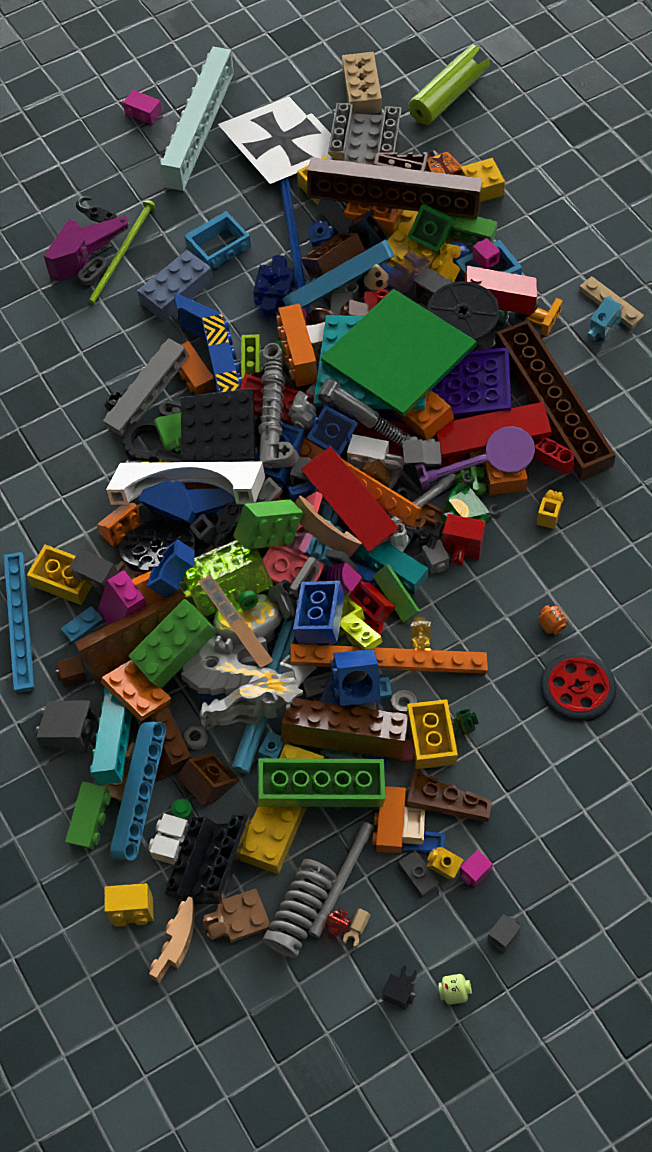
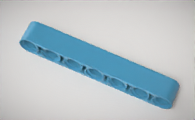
[282,240,395,308]
[110,722,166,860]

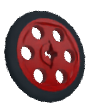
[541,652,616,721]

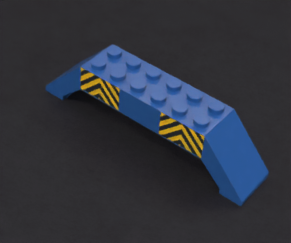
[174,294,242,393]

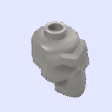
[288,391,317,430]

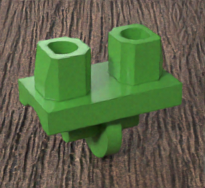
[455,466,486,495]

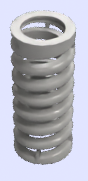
[262,859,337,958]

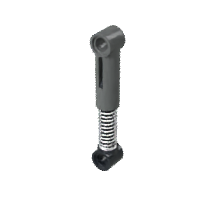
[317,379,425,454]

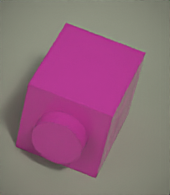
[472,238,500,269]
[459,850,493,888]

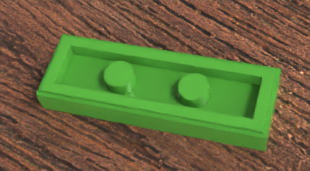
[373,564,421,623]

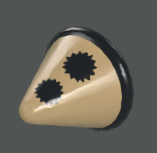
[362,264,392,292]

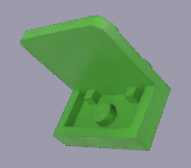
[154,413,181,453]

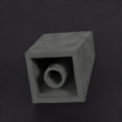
[35,701,97,754]

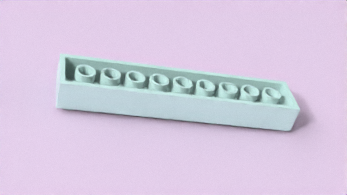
[160,47,234,191]

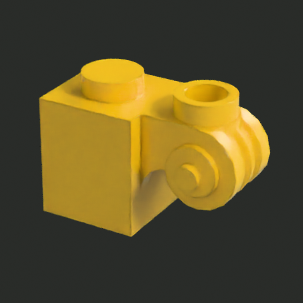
[430,243,461,283]
[537,489,564,529]

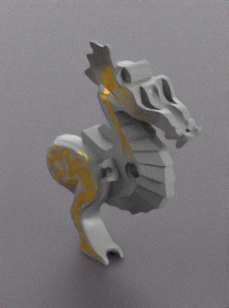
[181,583,303,728]

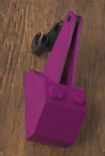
[44,196,129,281]

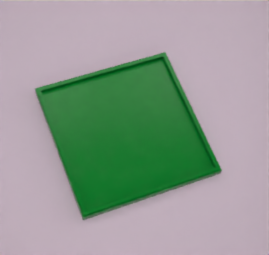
[321,289,477,417]

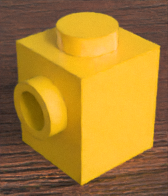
[427,847,463,879]

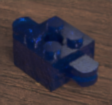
[253,255,295,316]

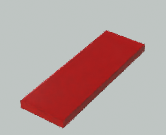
[436,402,552,458]
[301,446,400,553]

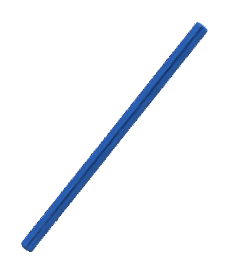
[279,177,310,316]

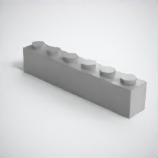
[103,338,190,437]

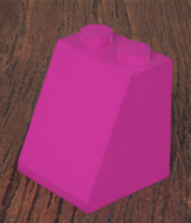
[98,570,146,625]

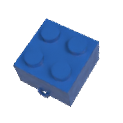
[307,405,358,456]

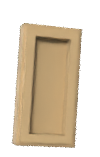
[402,806,425,844]

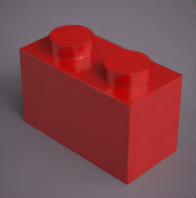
[348,581,396,622]

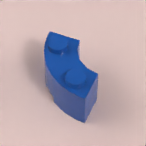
[147,540,195,597]

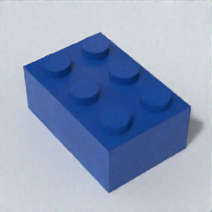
[293,581,344,644]

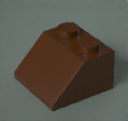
[177,753,239,805]

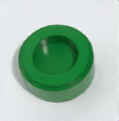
[237,590,258,610]

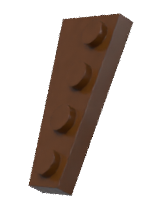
[407,769,492,823]

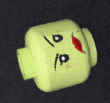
[439,974,472,1005]

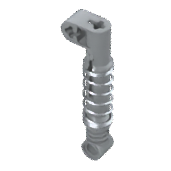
[258,343,299,468]

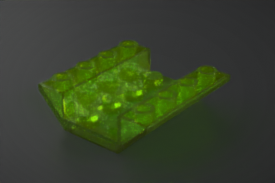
[182,540,274,617]

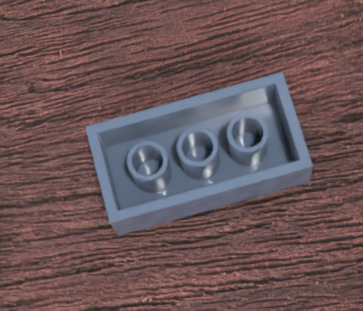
[137,250,213,321]

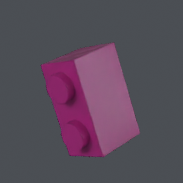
[123,90,162,125]

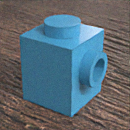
[258,731,288,758]

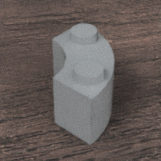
[403,437,441,467]

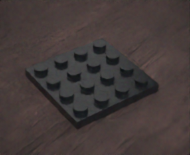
[181,388,256,462]

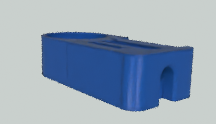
[288,481,318,503]

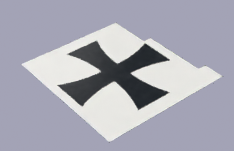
[218,97,333,184]

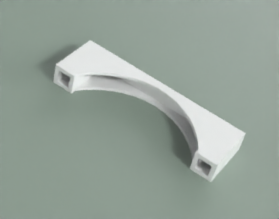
[106,462,265,505]

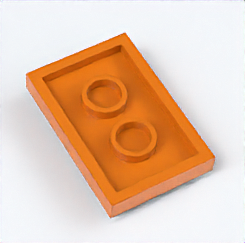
[101,660,171,721]

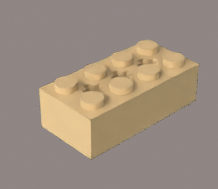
[342,52,382,114]

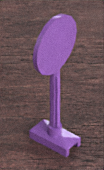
[415,426,535,493]

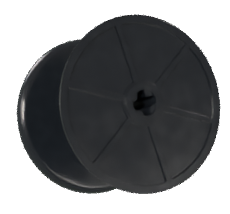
[427,281,499,352]

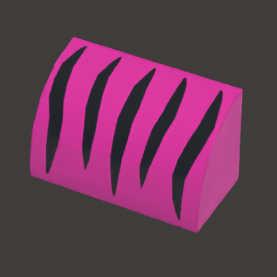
[324,562,362,594]

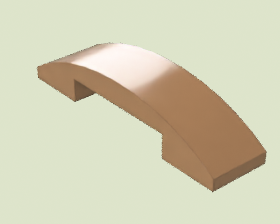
[294,495,362,557]

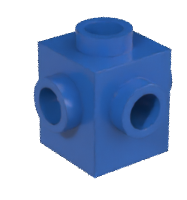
[307,221,334,247]

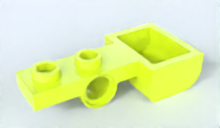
[338,595,383,650]

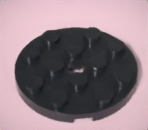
[119,519,195,573]

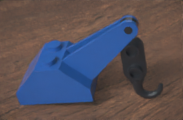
[138,480,242,555]

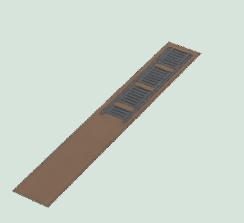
[198,575,273,668]

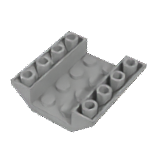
[328,103,402,165]

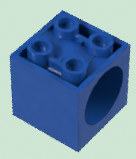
[330,649,381,706]

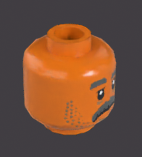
[538,605,567,635]

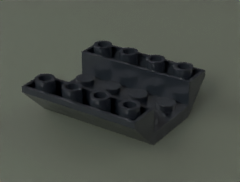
[165,814,250,904]

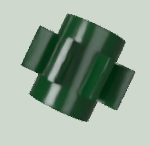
[453,709,479,734]

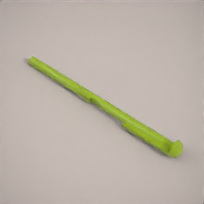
[88,200,155,304]

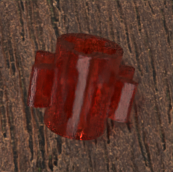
[325,908,351,937]

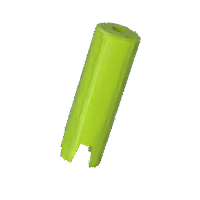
[408,45,490,126]

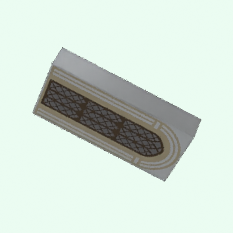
[290,557,320,599]

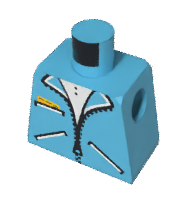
[587,296,622,341]

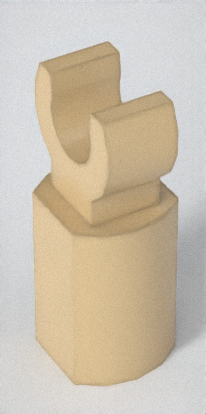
[343,909,371,949]

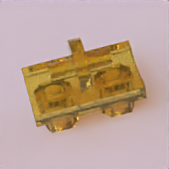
[411,617,431,650]

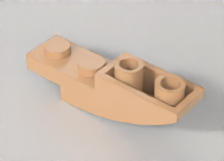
[149,897,195,983]

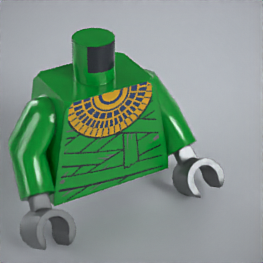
[441,471,501,525]

